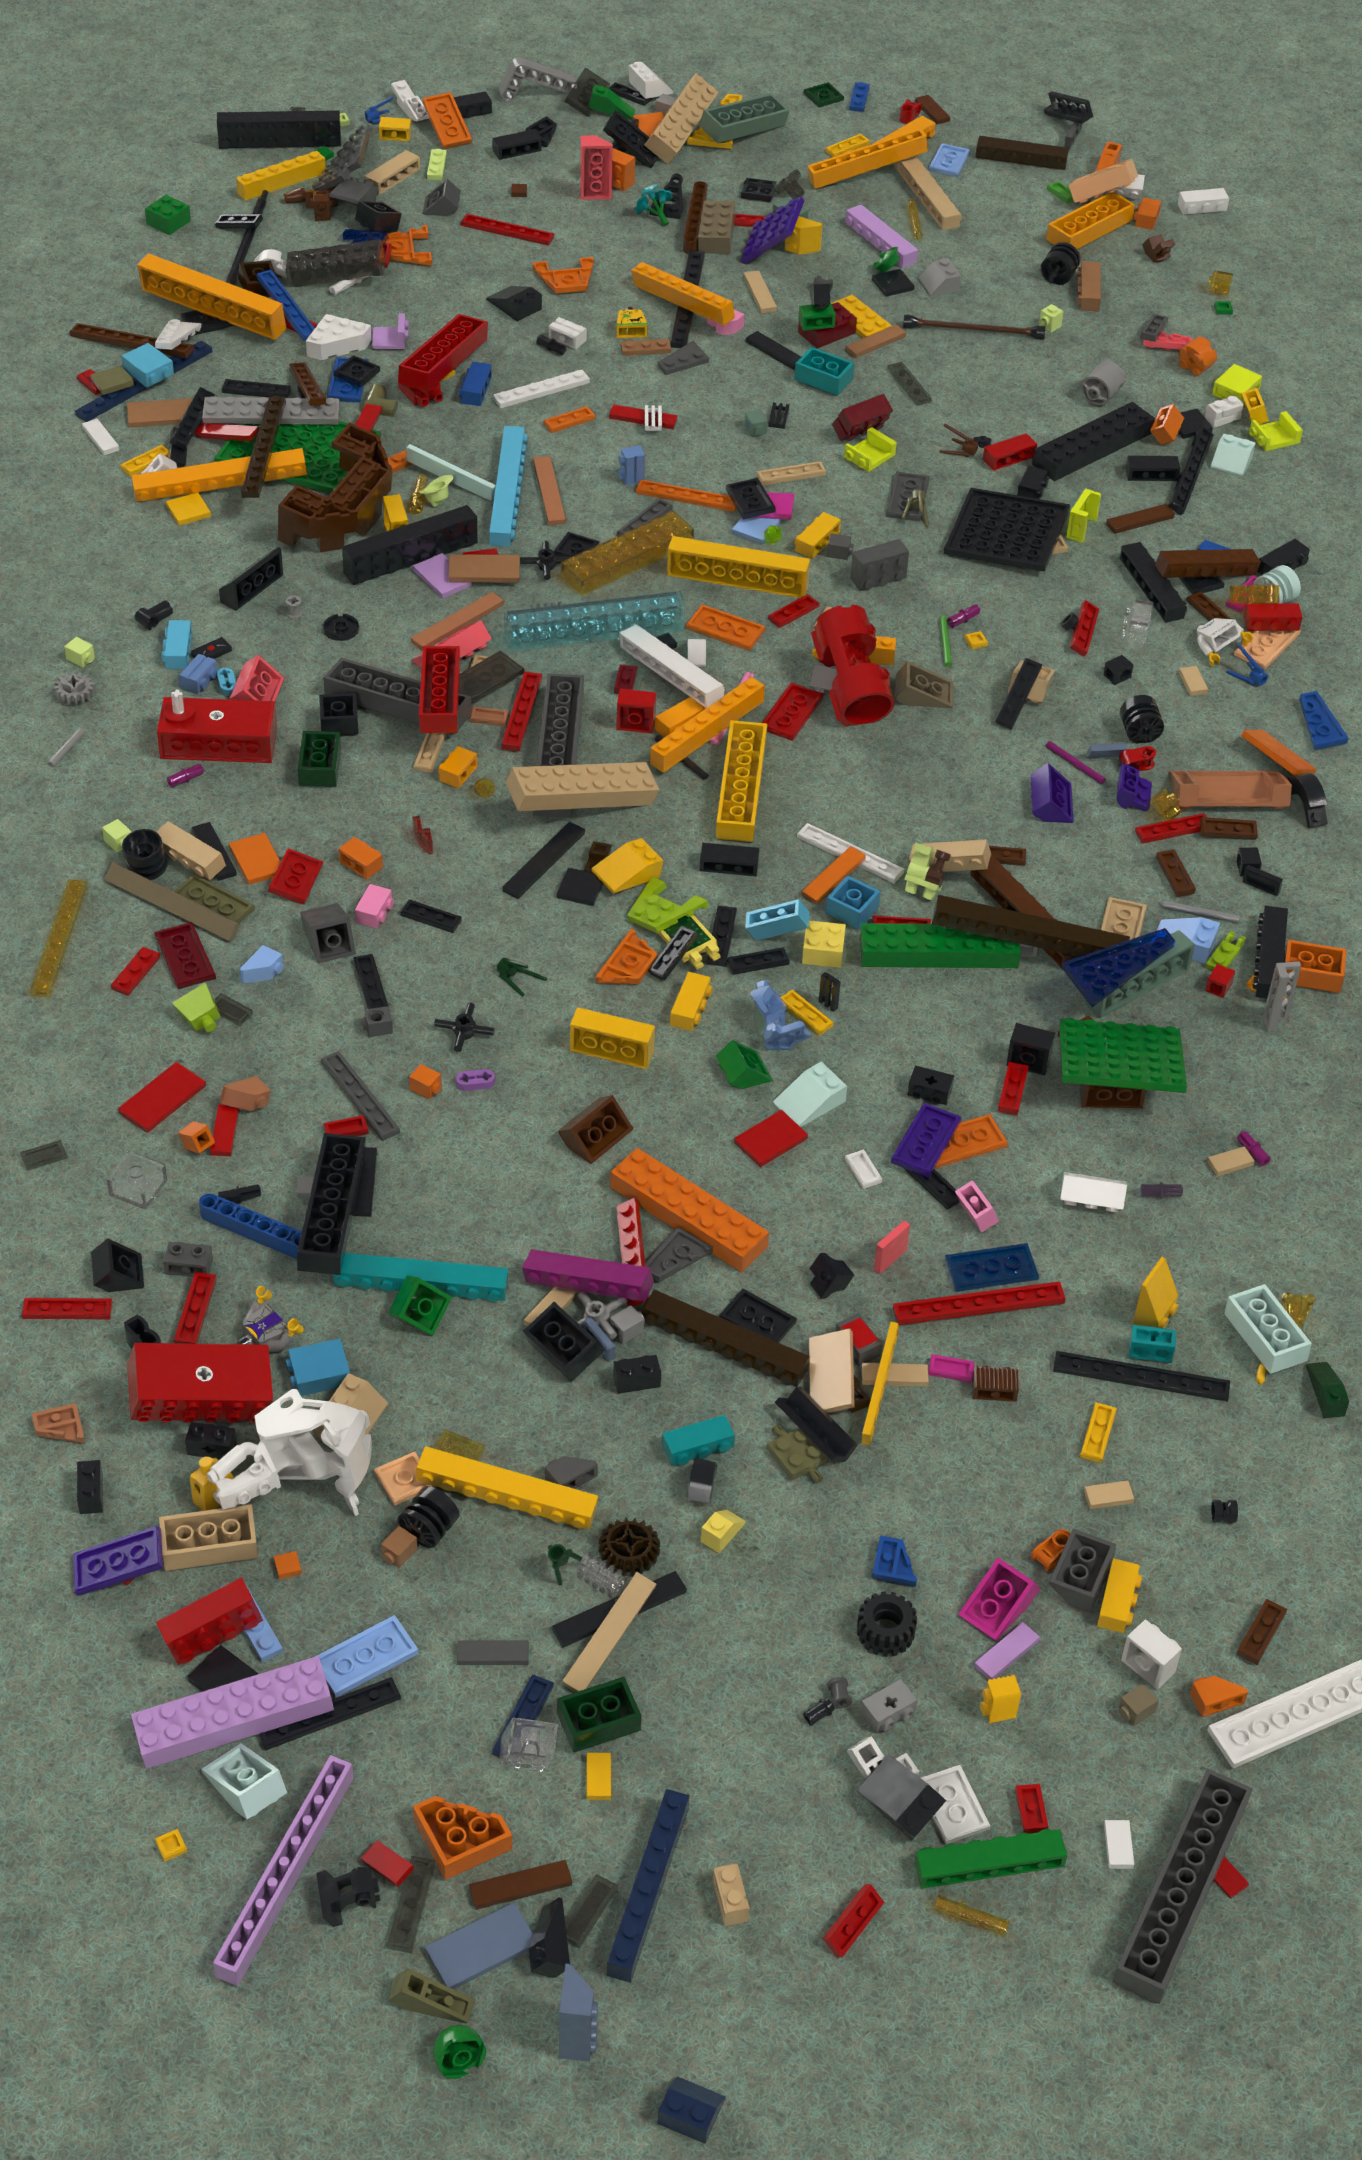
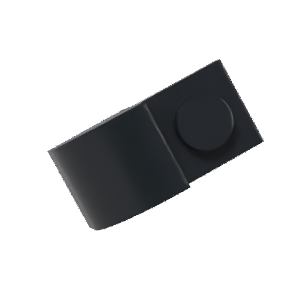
[687,1459,717,1503]

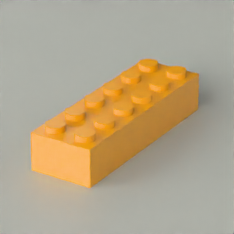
[1046,192,1135,249]

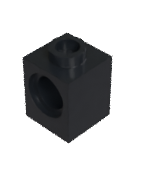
[1103,655,1133,685]
[1236,847,1262,877]

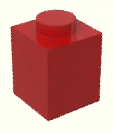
[1206,964,1235,998]

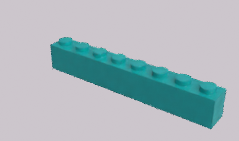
[333,1253,508,1302]

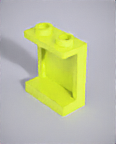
[1212,364,1262,404]
[1249,411,1303,451]
[844,427,897,472]
[1066,488,1101,543]

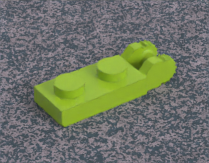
[1205,931,1246,971]

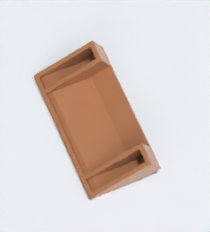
[1170,771,1292,809]

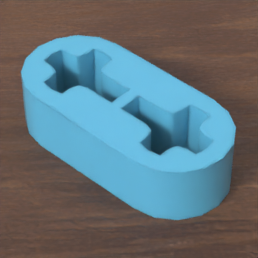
[217,668,236,696]

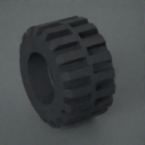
[857,1591,917,1657]

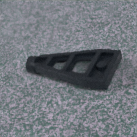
[650,173,683,219]

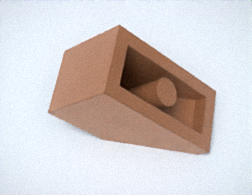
[220,1076,271,1111]

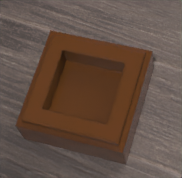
[511,184,527,197]

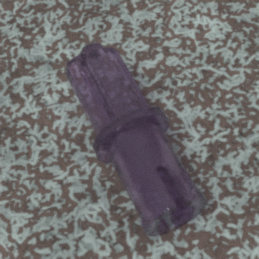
[1140,1182,1183,1199]

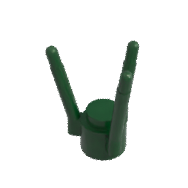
[497,957,548,996]
[548,1544,591,1586]

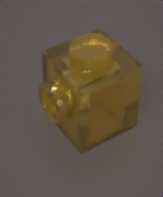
[1208,270,1233,296]
[1150,789,1183,821]

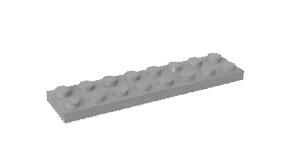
[202,397,340,425]

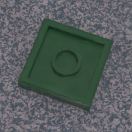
[803,82,844,108]

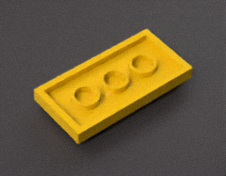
[831,294,892,338]

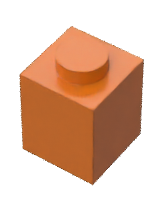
[409,1064,442,1099]
[178,1121,215,1154]

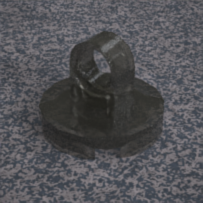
[774,169,804,199]

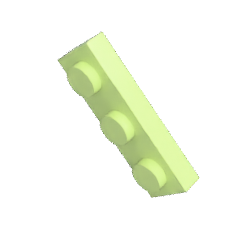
[427,149,447,180]

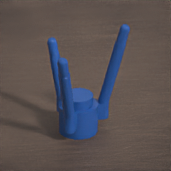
[365,97,394,124]
[1226,644,1269,686]

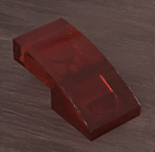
[412,816,433,854]

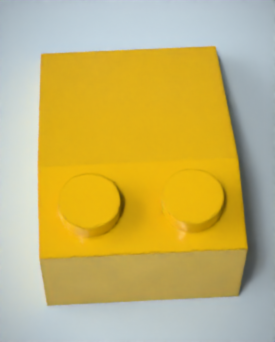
[592,838,664,894]
[1133,1257,1179,1329]

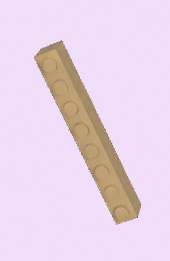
[893,156,962,230]

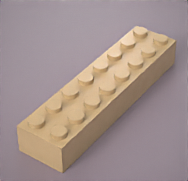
[644,73,718,164]
[505,762,659,811]

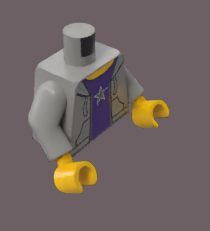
[237,1286,304,1353]

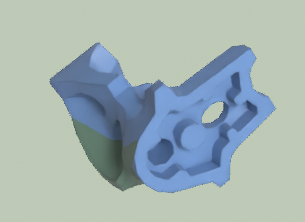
[750,980,811,1050]

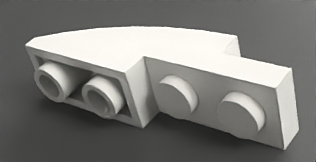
[391,80,429,122]

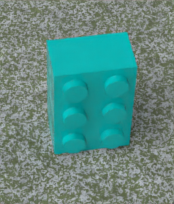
[794,347,855,396]

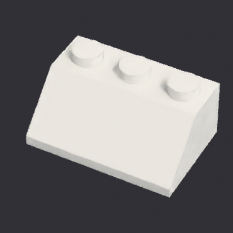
[629,62,673,99]
[1060,1172,1127,1212]

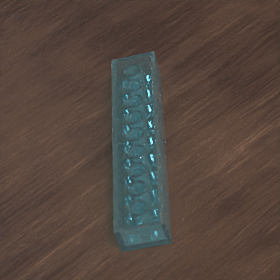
[504,591,685,652]

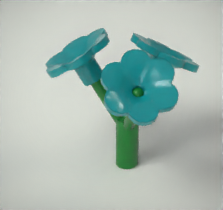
[635,184,673,226]

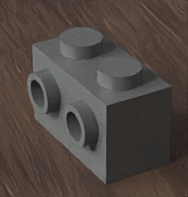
[163,1242,213,1277]

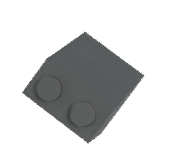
[300,903,356,963]

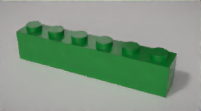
[914,1829,1067,1889]

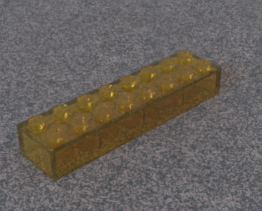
[561,511,694,596]

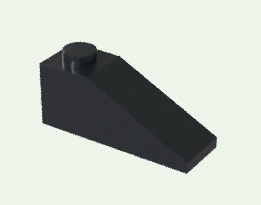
[528,1897,570,1978]

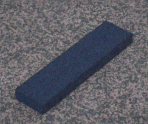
[492,1674,554,1763]

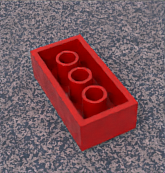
[156,1577,264,1665]

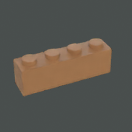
[1077,261,1101,312]

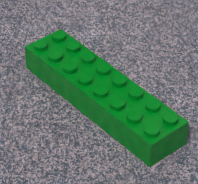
[860,923,1021,968]

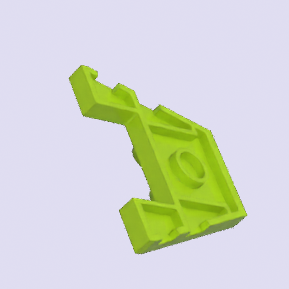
[627,877,709,933]

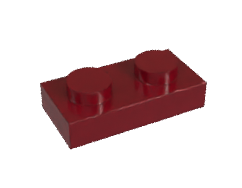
[614,664,638,694]

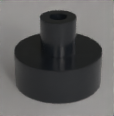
[1061,612,1078,630]

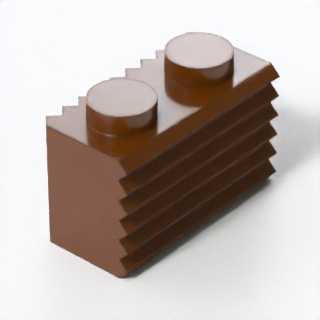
[972,1366,1019,1402]

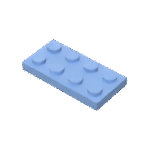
[315,1615,419,1698]

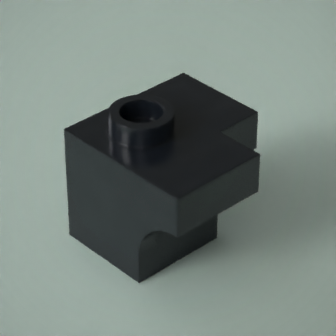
[809,1253,855,1299]

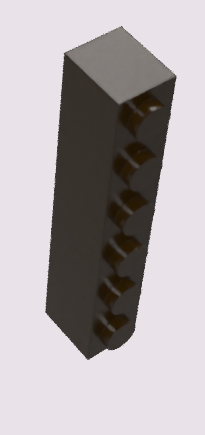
[975,135,1069,170]

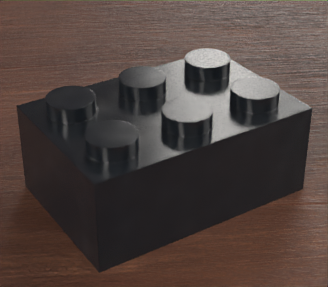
[523,1301,603,1382]

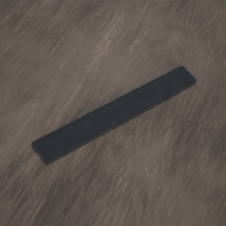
[1168,425,1214,515]
[1053,1351,1230,1402]

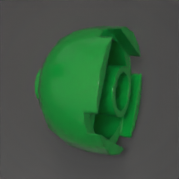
[433,2025,486,2079]

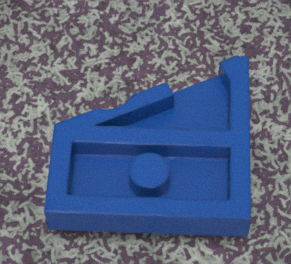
[872,1535,917,1587]

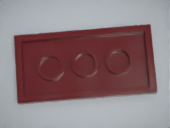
[154,922,216,989]

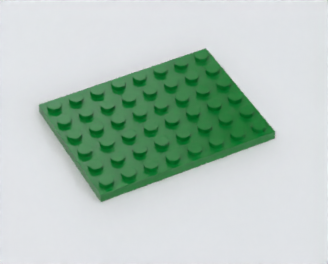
[214,421,381,493]

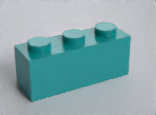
[662,1415,735,1466]

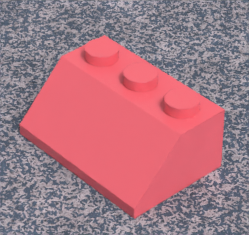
[229,655,284,701]

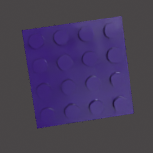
[741,196,805,264]

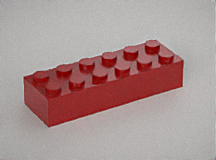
[419,646,461,734]

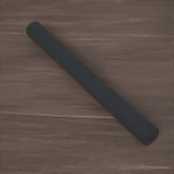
[655,735,709,780]

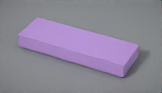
[974,1622,1040,1680]

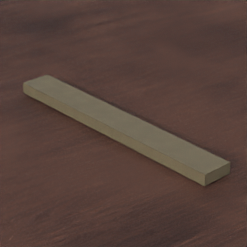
[105,862,240,942]

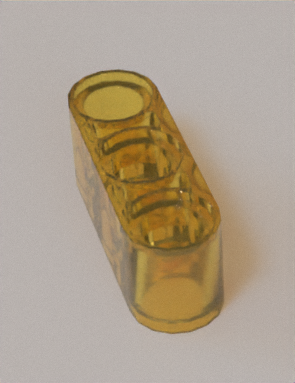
[1229,585,1280,604]

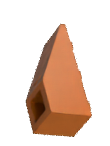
[1095,141,1122,172]

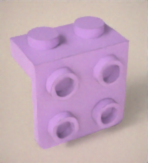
[372,313,409,349]

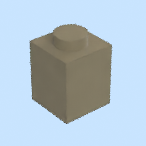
[1119,1684,1159,1726]

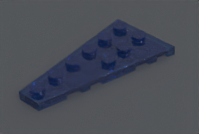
[1062,928,1175,1008]

